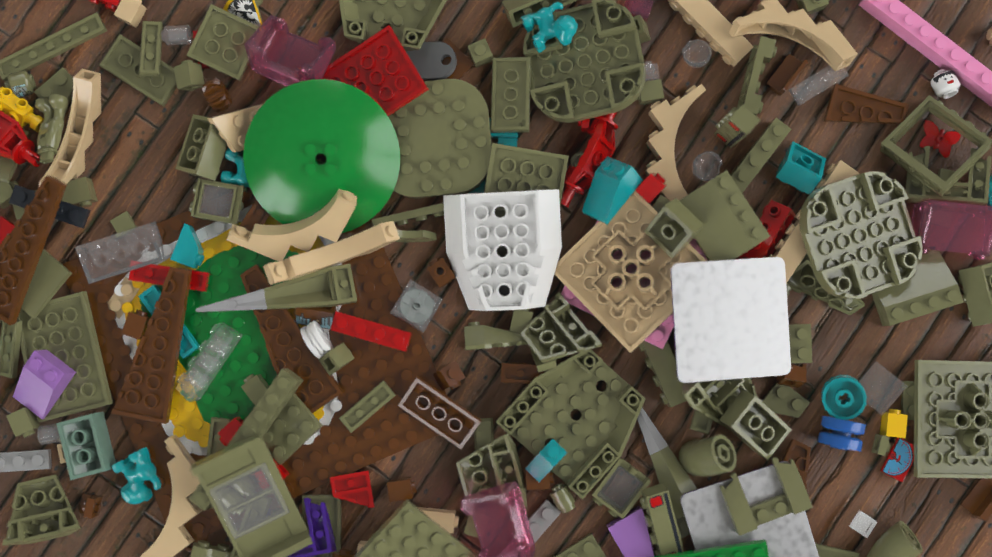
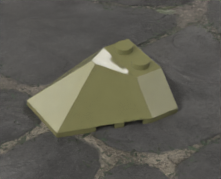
[682,378,757,429]

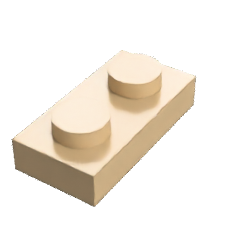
[107,277,140,319]

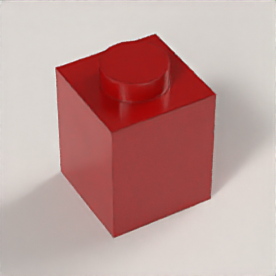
[635,173,667,204]

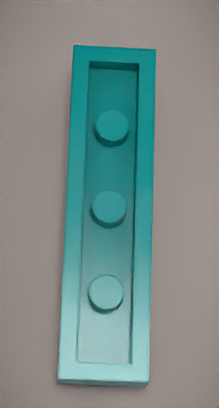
[138,285,201,359]

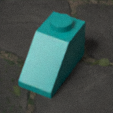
[170,223,204,269]
[525,439,567,482]

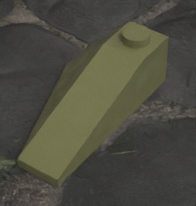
[464,322,528,350]

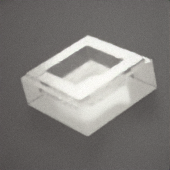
[849,510,877,538]

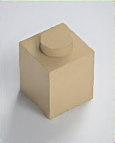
[114,0,147,28]

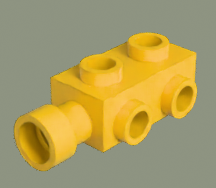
[0,86,44,132]

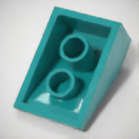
[582,156,643,225]

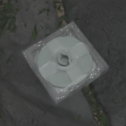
[390,279,443,333]

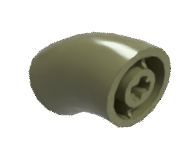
[678,435,737,477]
[866,520,923,557]

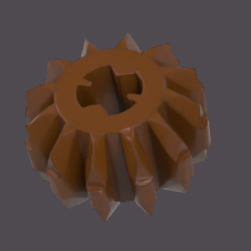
[202,78,232,113]

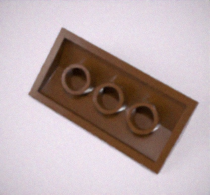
[398,376,482,449]

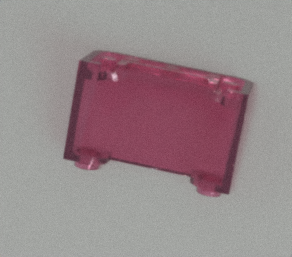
[244,15,336,86]
[912,200,992,260]
[461,481,535,557]

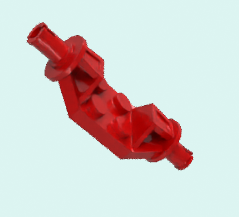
[0,111,42,167]
[560,112,618,208]

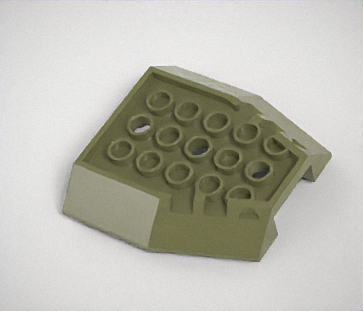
[339,0,447,51]
[496,349,646,499]

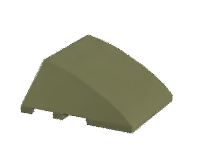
[520,292,602,362]
[456,433,527,507]
[2,475,81,546]

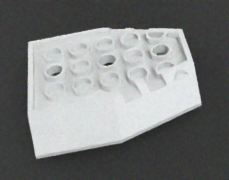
[443,189,562,311]

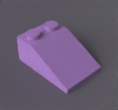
[13,349,76,420]

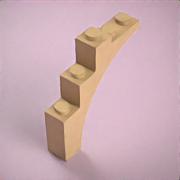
[729,0,858,71]
[39,69,101,186]
[644,84,706,201]

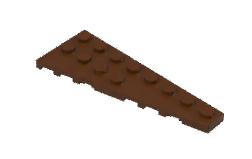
[0,176,67,325]
[240,264,343,413]
[112,267,192,424]

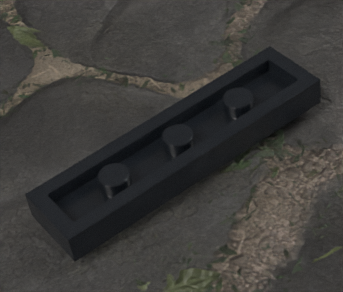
[9,185,91,229]

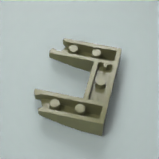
[905,146,991,208]
[719,457,813,536]

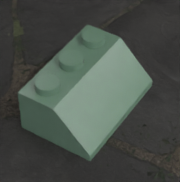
[56,411,116,480]

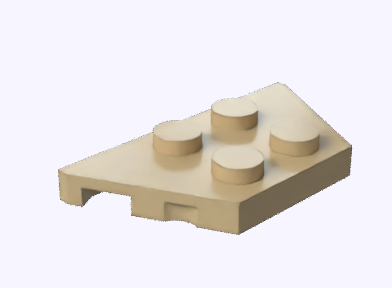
[208,103,264,152]

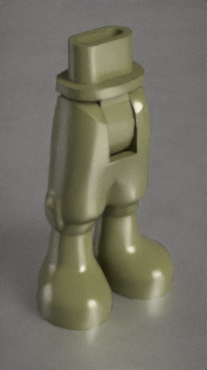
[35,94,69,164]

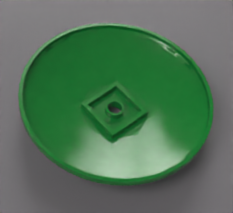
[243,79,400,233]

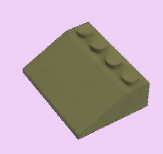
[679,170,770,261]
[872,249,964,326]

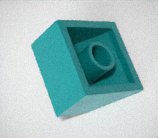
[776,141,826,195]

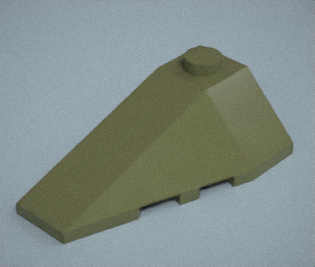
[787,253,865,315]

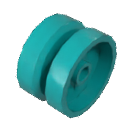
[821,374,867,420]

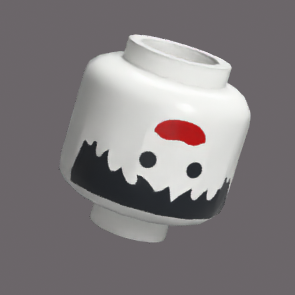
[930,69,961,99]

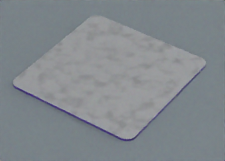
[671,257,791,383]
[680,461,819,557]

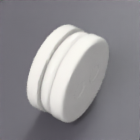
[300,321,333,359]

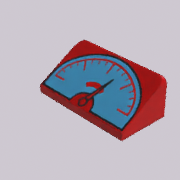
[880,437,914,482]

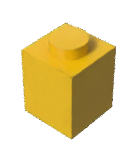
[880,409,908,438]

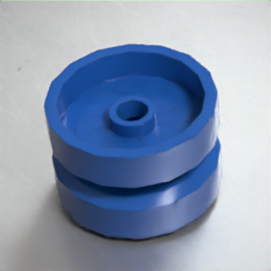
[817,415,866,451]

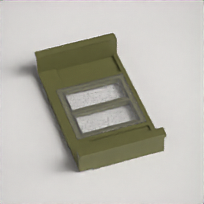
[190,433,313,557]

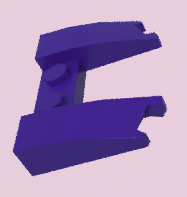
[266,498,337,557]

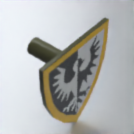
[223,0,265,29]

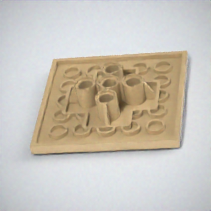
[554,191,706,353]

